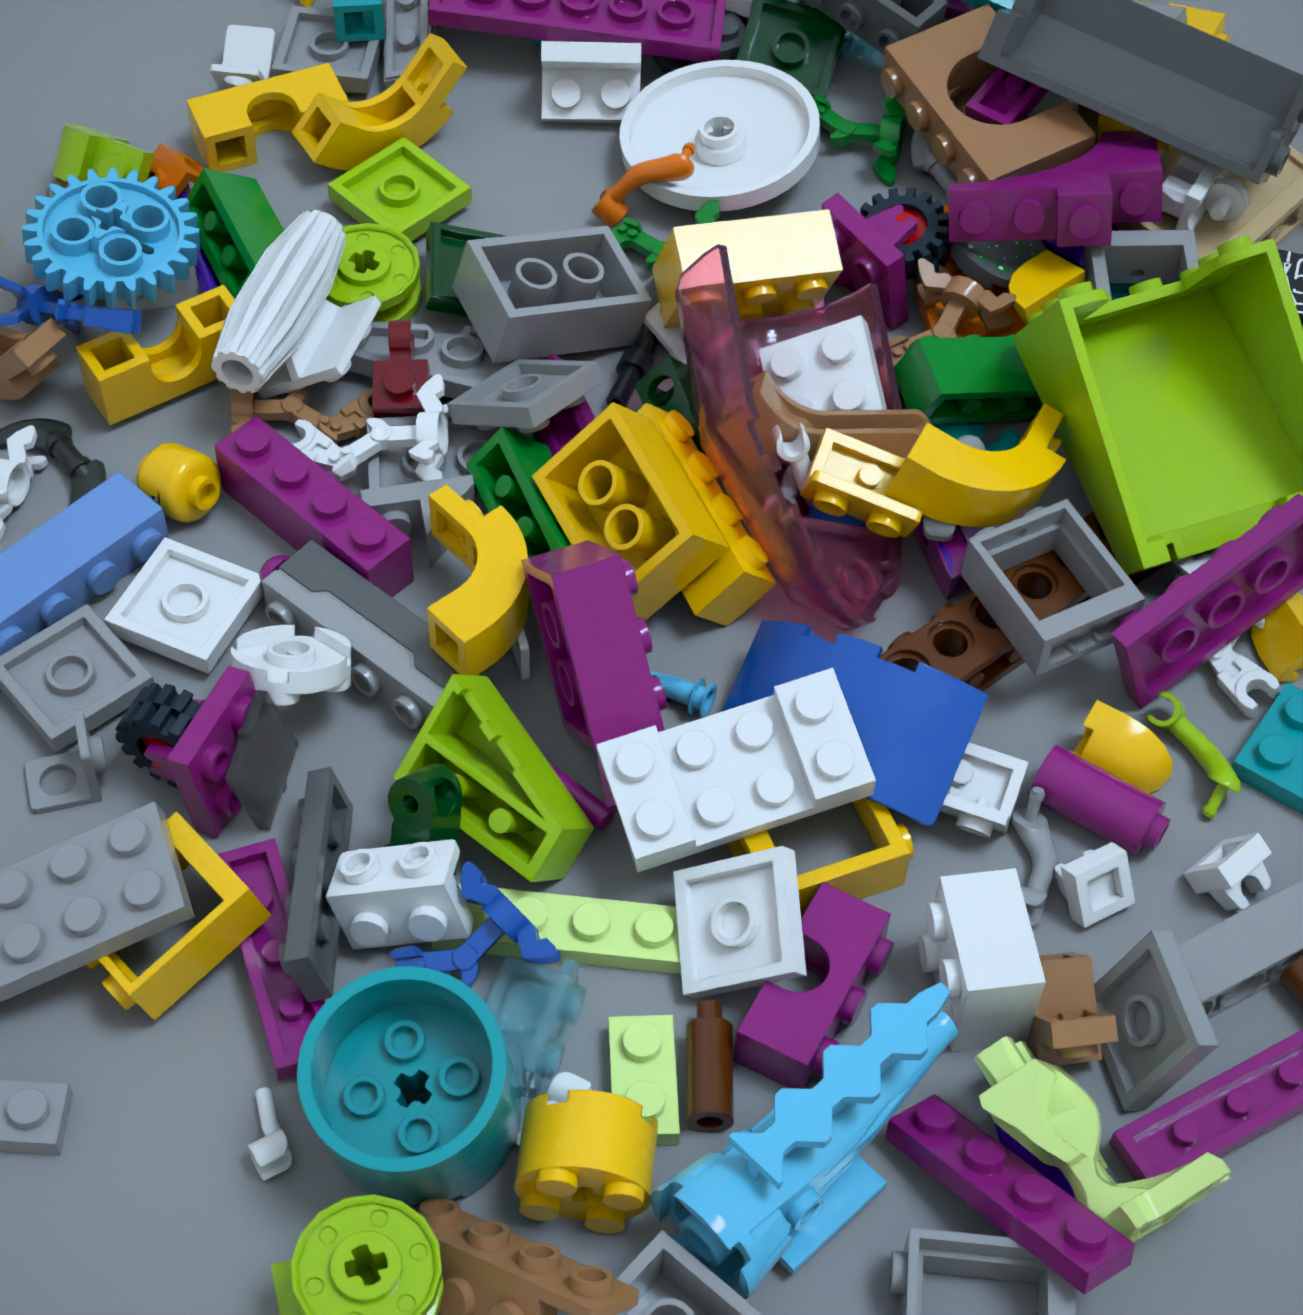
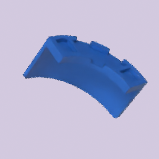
[721,620,989,825]

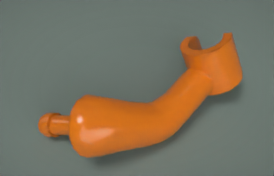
[592,142,695,228]

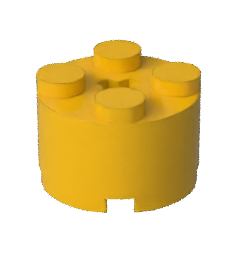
[514,1089,658,1234]

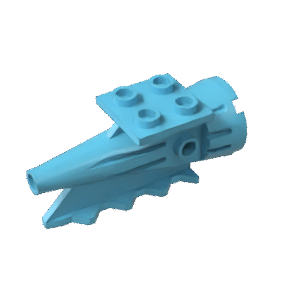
[651,982,958,1300]

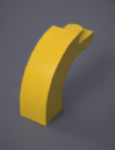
[292,33,467,171]
[885,403,1067,527]
[427,484,530,675]

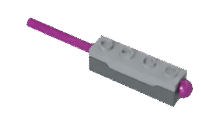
[259,540,615,831]

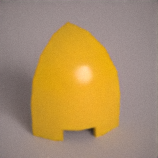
[1008,249,1085,325]
[1251,592,1303,682]
[1071,700,1173,794]

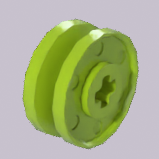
[325,223,423,322]
[291,1194,444,1315]

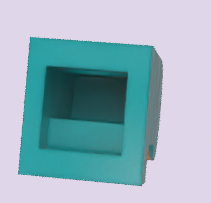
[333,0,385,42]

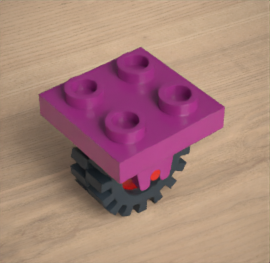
[821,187,950,331]
[115,666,276,838]

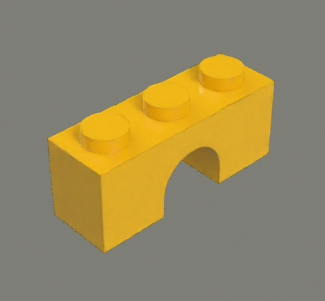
[186,63,349,172]
[76,285,235,426]

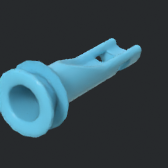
[650,670,717,718]

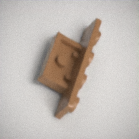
[413,1198,639,1315]

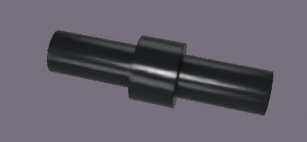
[606,323,659,408]

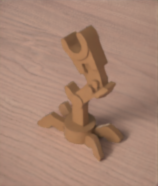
[882,258,1016,410]
[230,387,374,445]

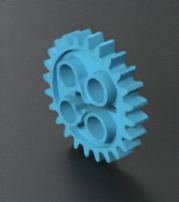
[22,168,200,309]

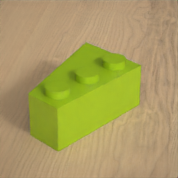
[393,674,595,882]

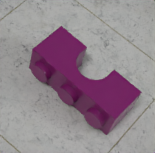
[733,882,894,1089]

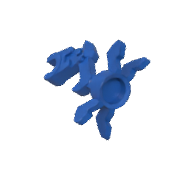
[0,276,143,335]
[389,862,561,988]

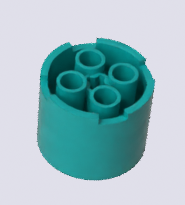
[297,966,522,1208]

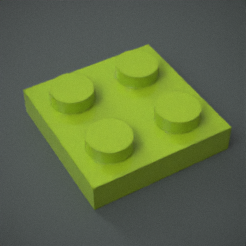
[327,137,472,241]

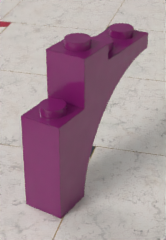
[948,130,1163,247]

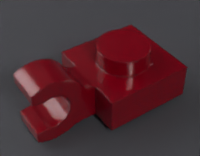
[372,320,430,418]

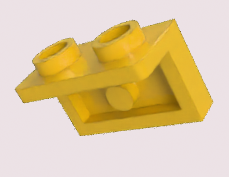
[800,428,923,538]

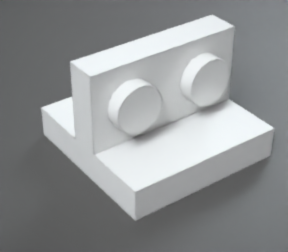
[541,41,641,123]

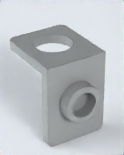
[25,709,108,814]

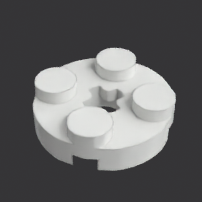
[231,625,351,706]

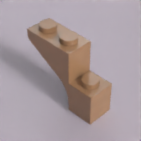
[712,370,932,472]

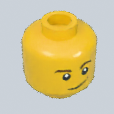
[136,442,221,523]

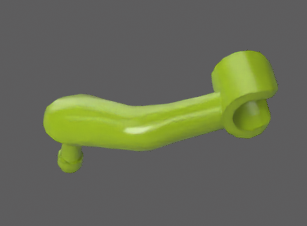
[1147,691,1241,819]

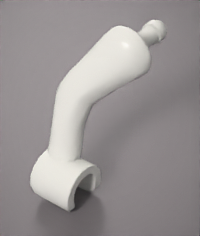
[771,423,813,507]

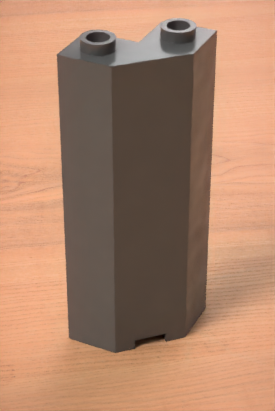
[977,0,1303,184]

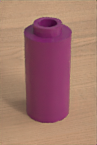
[1028,745,1171,856]

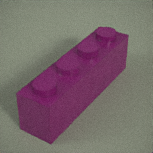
[214,416,414,598]

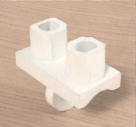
[1162,151,1249,230]

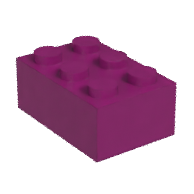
[521,540,667,752]

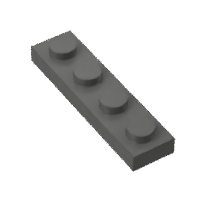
[279,766,353,1002]

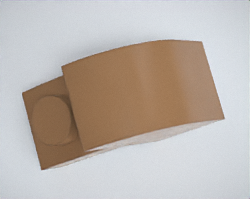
[1026,952,1118,1066]

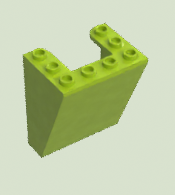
[1013,235,1303,575]

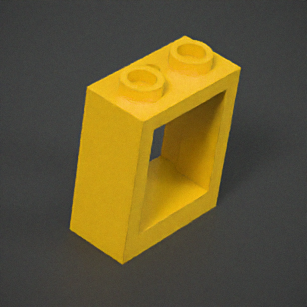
[728,798,914,918]
[86,811,272,1021]

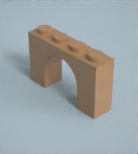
[880,4,1096,184]

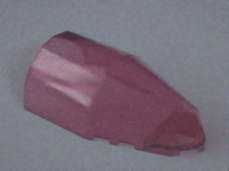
[675,244,902,631]

